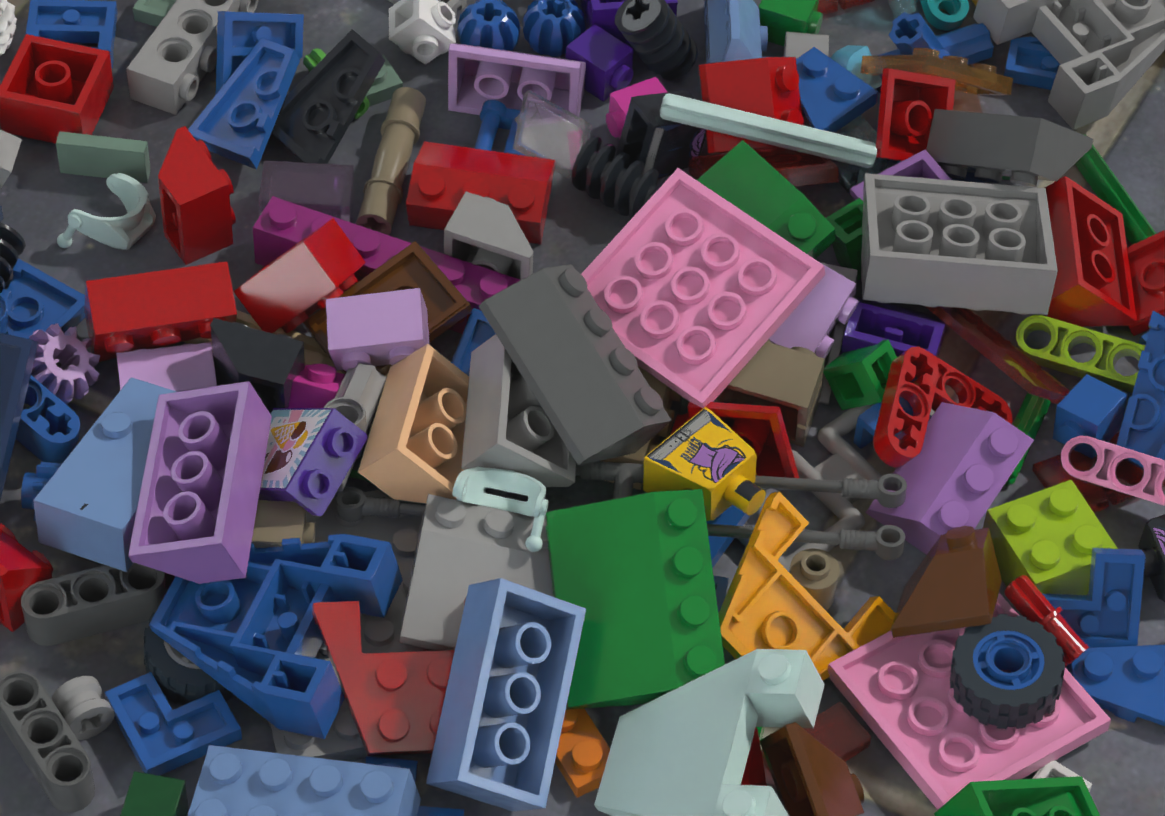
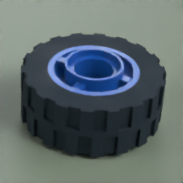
[950,614,1065,729]

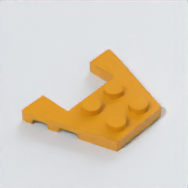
[719,491,896,680]

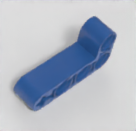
[0,293,80,463]

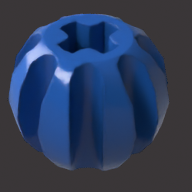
[457,0,521,51]
[522,0,586,58]

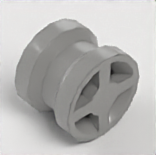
[51,676,115,740]

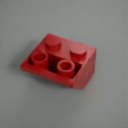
[158,126,236,265]

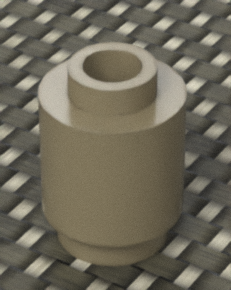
[789,548,840,611]

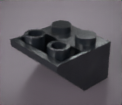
[210,318,305,414]

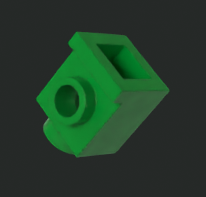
[826,198,863,281]
[823,339,897,410]

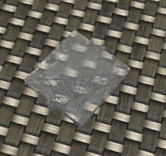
[513,90,592,180]

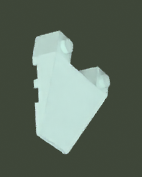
[594,649,825,816]

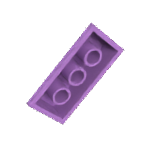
[128,381,272,584]

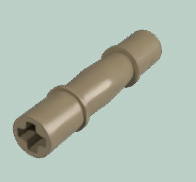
[356,87,426,235]

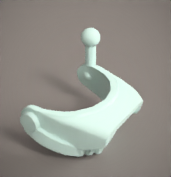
[57,173,156,250]
[452,467,548,552]

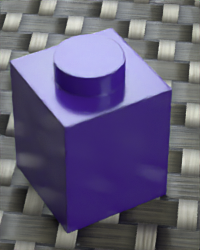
[566,24,634,102]

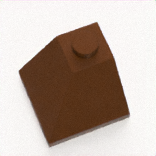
[891,526,1002,638]
[760,722,864,816]

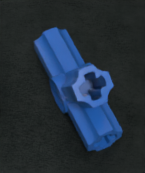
[872,12,994,93]

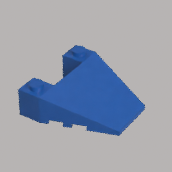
[149,534,403,739]

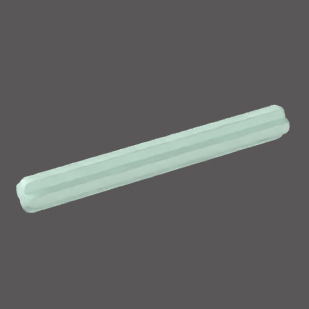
[660,93,877,168]

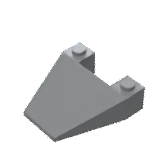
[973,0,1165,130]

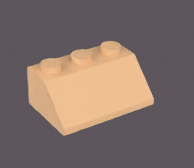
[358,344,469,504]

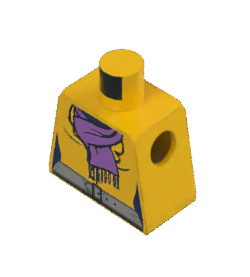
[643,407,766,521]

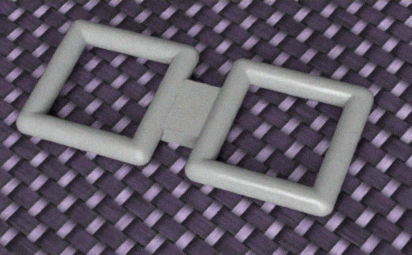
[737,404,935,572]

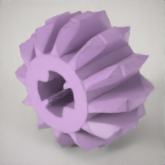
[29,323,101,405]

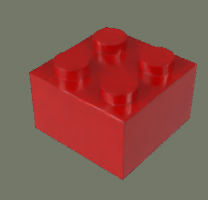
[0,34,114,143]
[233,218,366,334]

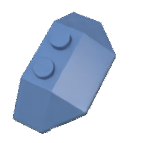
[704,0,768,64]

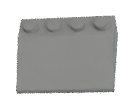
[861,173,1058,315]
[399,494,553,651]

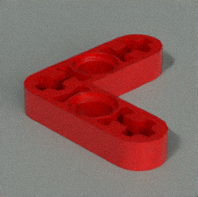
[873,347,1012,467]

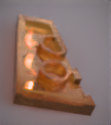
[860,48,1013,95]

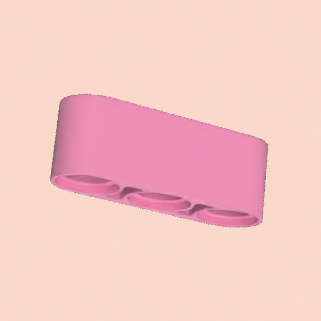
[1061,436,1165,506]

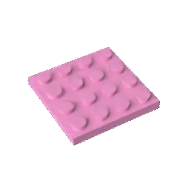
[581,168,825,408]
[828,593,1111,810]

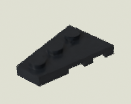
[271,29,386,178]

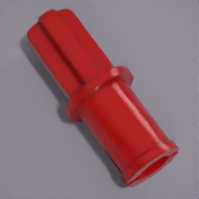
[1004,575,1089,667]

